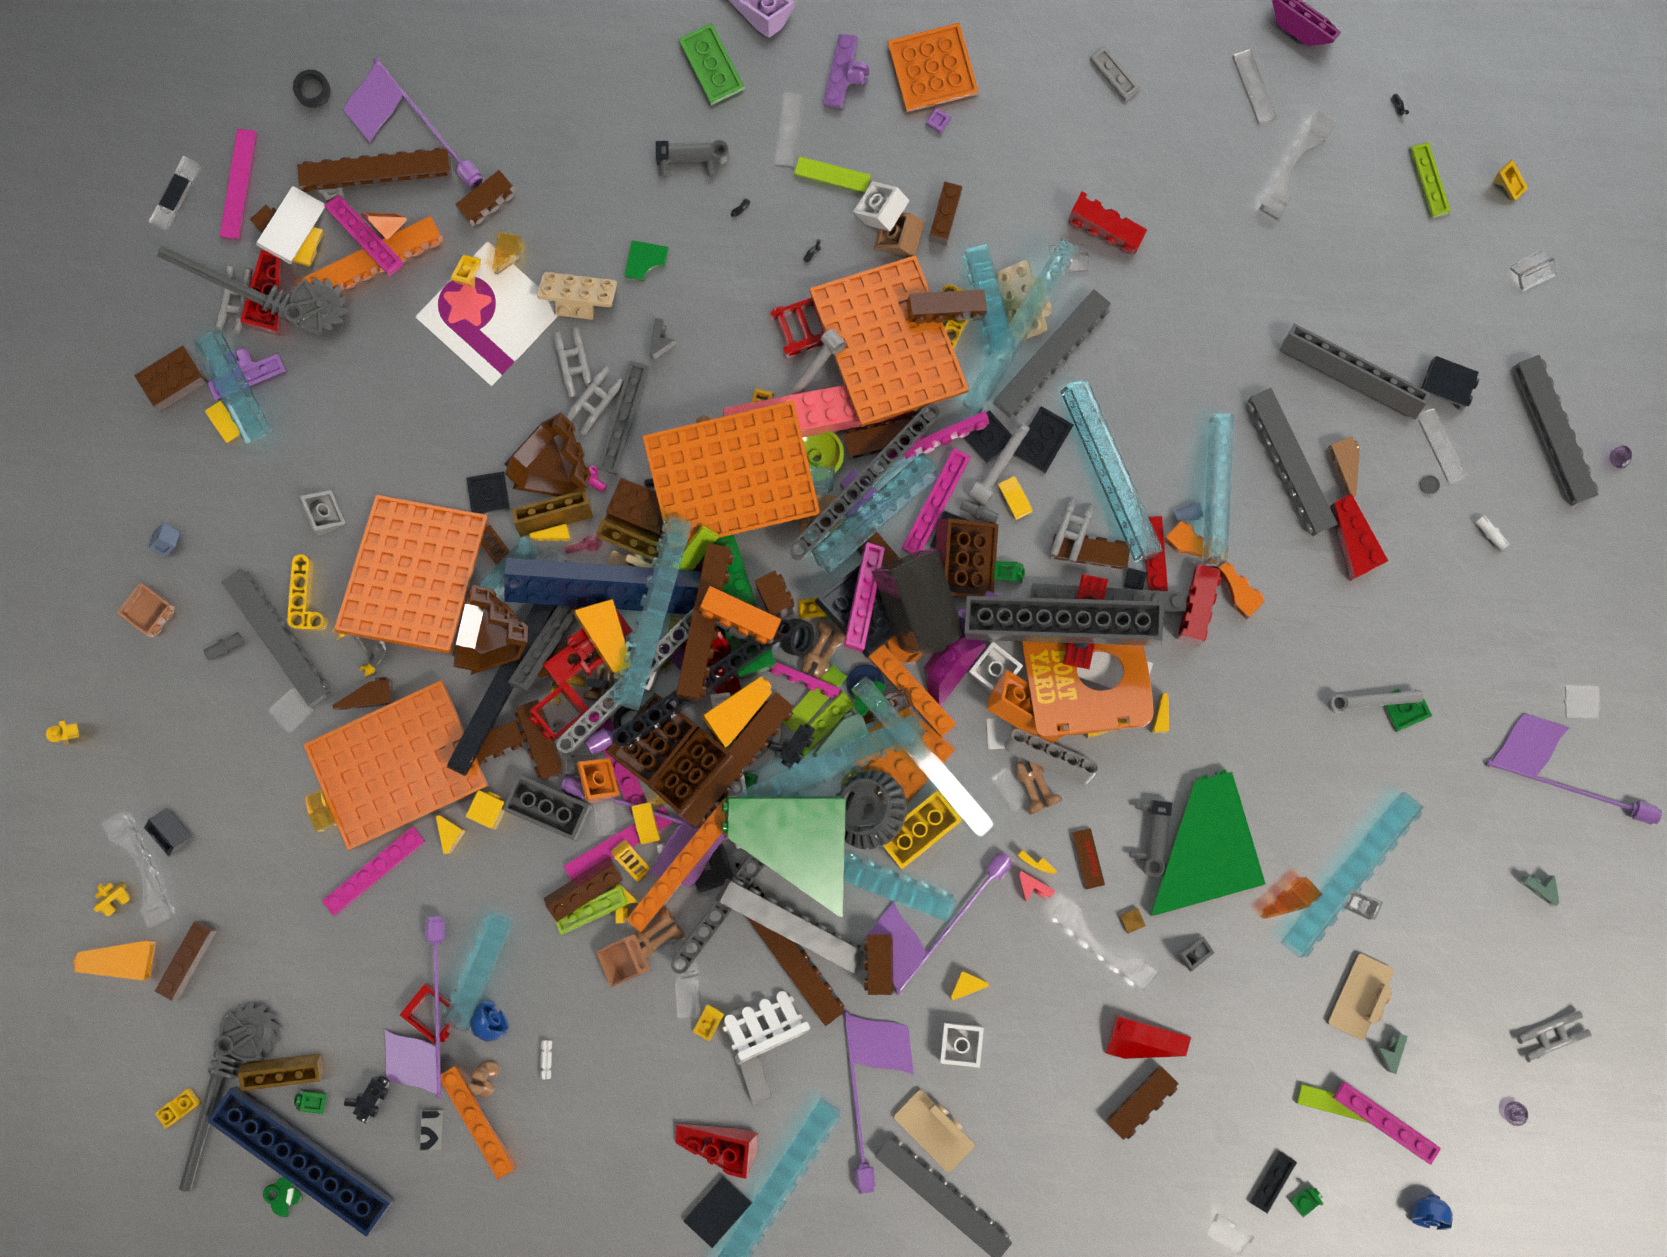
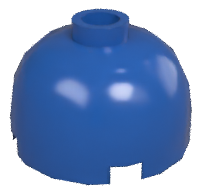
[470,1001,509,1042]
[1412,1194,1453,1230]

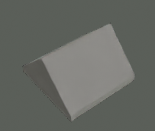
[299,490,346,537]

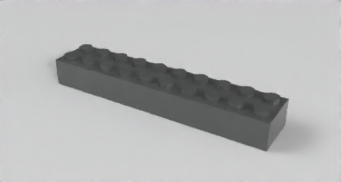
[965,596,1164,646]

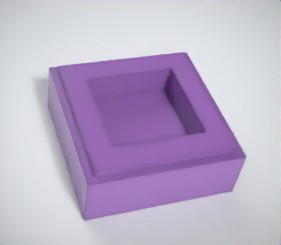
[926,107,951,134]

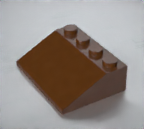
[932,518,999,599]
[606,692,700,786]
[648,728,734,817]

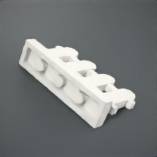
[722,991,810,1065]

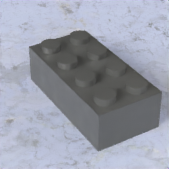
[502,774,592,841]

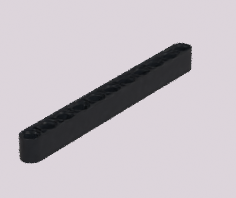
[447,604,558,776]
[613,619,795,748]

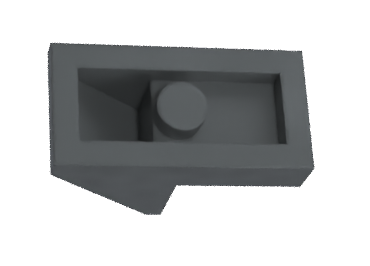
[649,318,676,360]
[1178,936,1215,972]

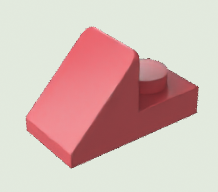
[1018,871,1055,901]

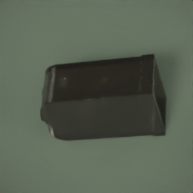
[871,549,962,653]

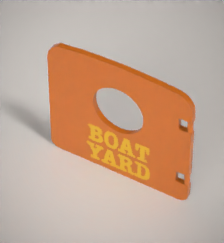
[1022,641,1154,738]

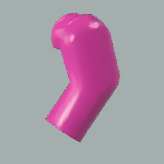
[588,465,607,493]

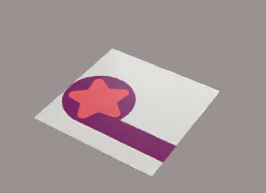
[415,241,558,386]

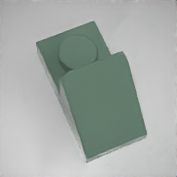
[1520,875,1559,906]
[1375,1033,1408,1074]

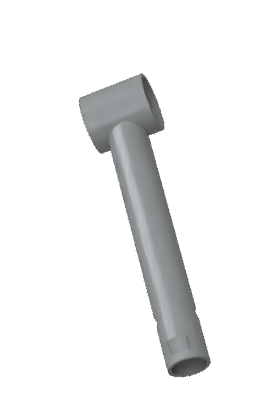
[786,329,846,396]
[969,423,1030,506]
[1329,689,1423,713]

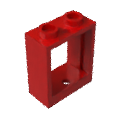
[529,681,589,743]
[400,983,464,1045]

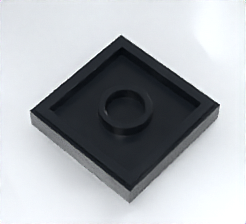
[963,410,1013,463]
[466,471,510,514]

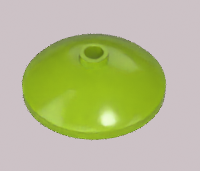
[803,431,844,482]

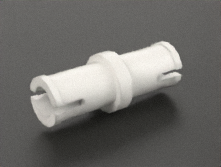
[1475,515,1511,552]

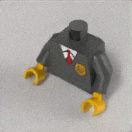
[332,629,386,677]

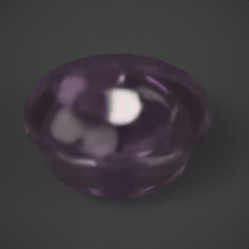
[1610,445,1632,469]
[1504,1101,1528,1126]

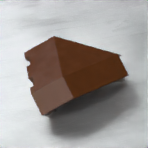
[504,412,591,496]
[453,585,528,675]

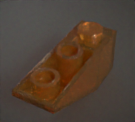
[1260,877,1322,919]

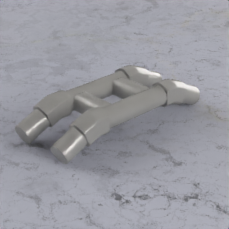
[214,265,253,334]
[553,327,592,397]
[566,367,624,435]
[1050,498,1095,562]
[1517,1010,1592,1063]

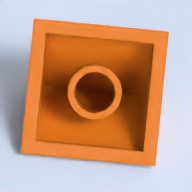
[361,212,406,240]
[577,758,619,803]

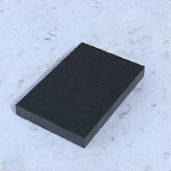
[1013,406,1074,474]
[683,1176,752,1248]

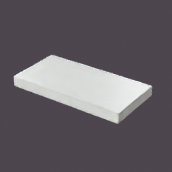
[256,186,326,264]
[1077,652,1153,689]

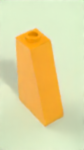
[573,599,632,675]
[701,676,772,748]
[73,940,156,980]

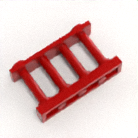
[770,297,825,358]

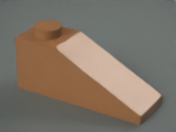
[1327,437,1360,497]

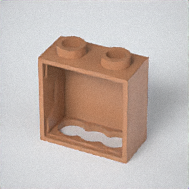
[117,582,176,638]
[596,934,651,988]

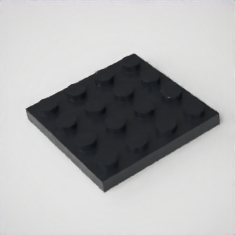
[814,565,915,658]

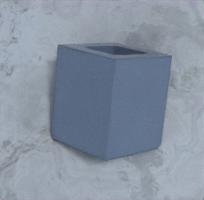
[148,522,180,557]

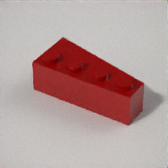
[1068,191,1147,254]
[240,250,282,336]
[1330,494,1389,581]
[1177,564,1222,645]

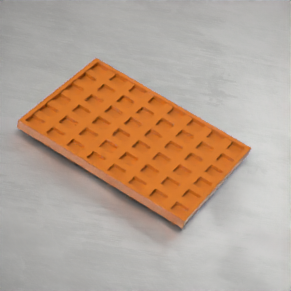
[809,255,969,427]
[642,400,820,549]
[334,495,488,654]
[303,680,488,850]

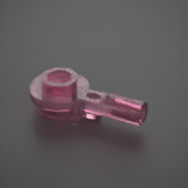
[564,535,602,554]

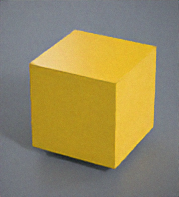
[465,790,505,830]

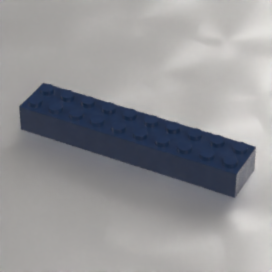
[504,558,701,614]
[207,1086,395,1237]

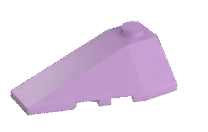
[729,0,795,38]

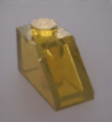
[492,232,525,274]
[305,790,337,832]

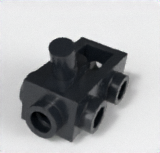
[770,724,816,769]
[344,1075,390,1123]

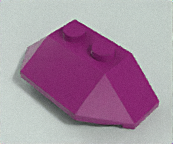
[1272,0,1341,46]
[924,635,986,706]

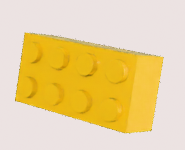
[883,790,962,870]

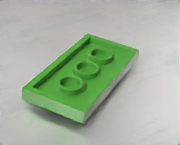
[679,23,745,105]

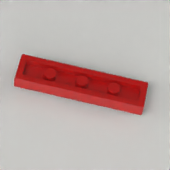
[1142,516,1168,591]

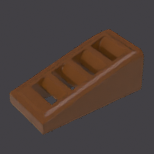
[481,525,513,566]

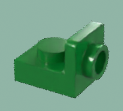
[994,561,1025,583]
[294,1089,327,1114]
[1289,1186,1324,1217]

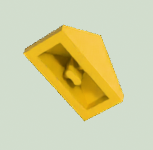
[436,815,466,855]
[950,971,989,1001]

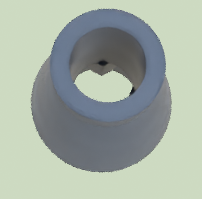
[1175,502,1204,522]

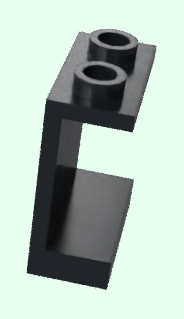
[1421,356,1479,411]

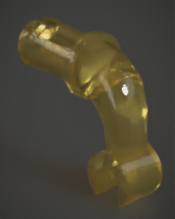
[548,675,586,706]

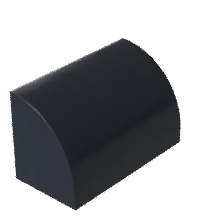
[144,808,192,857]

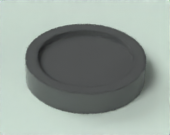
[1420,475,1440,495]

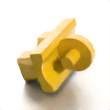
[46,720,79,745]
[93,882,131,917]

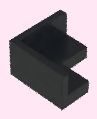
[695,844,734,894]

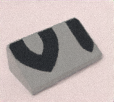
[419,1109,444,1151]

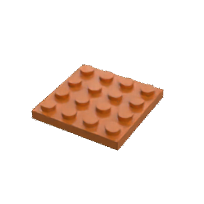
[887,23,979,113]
[847,708,955,804]

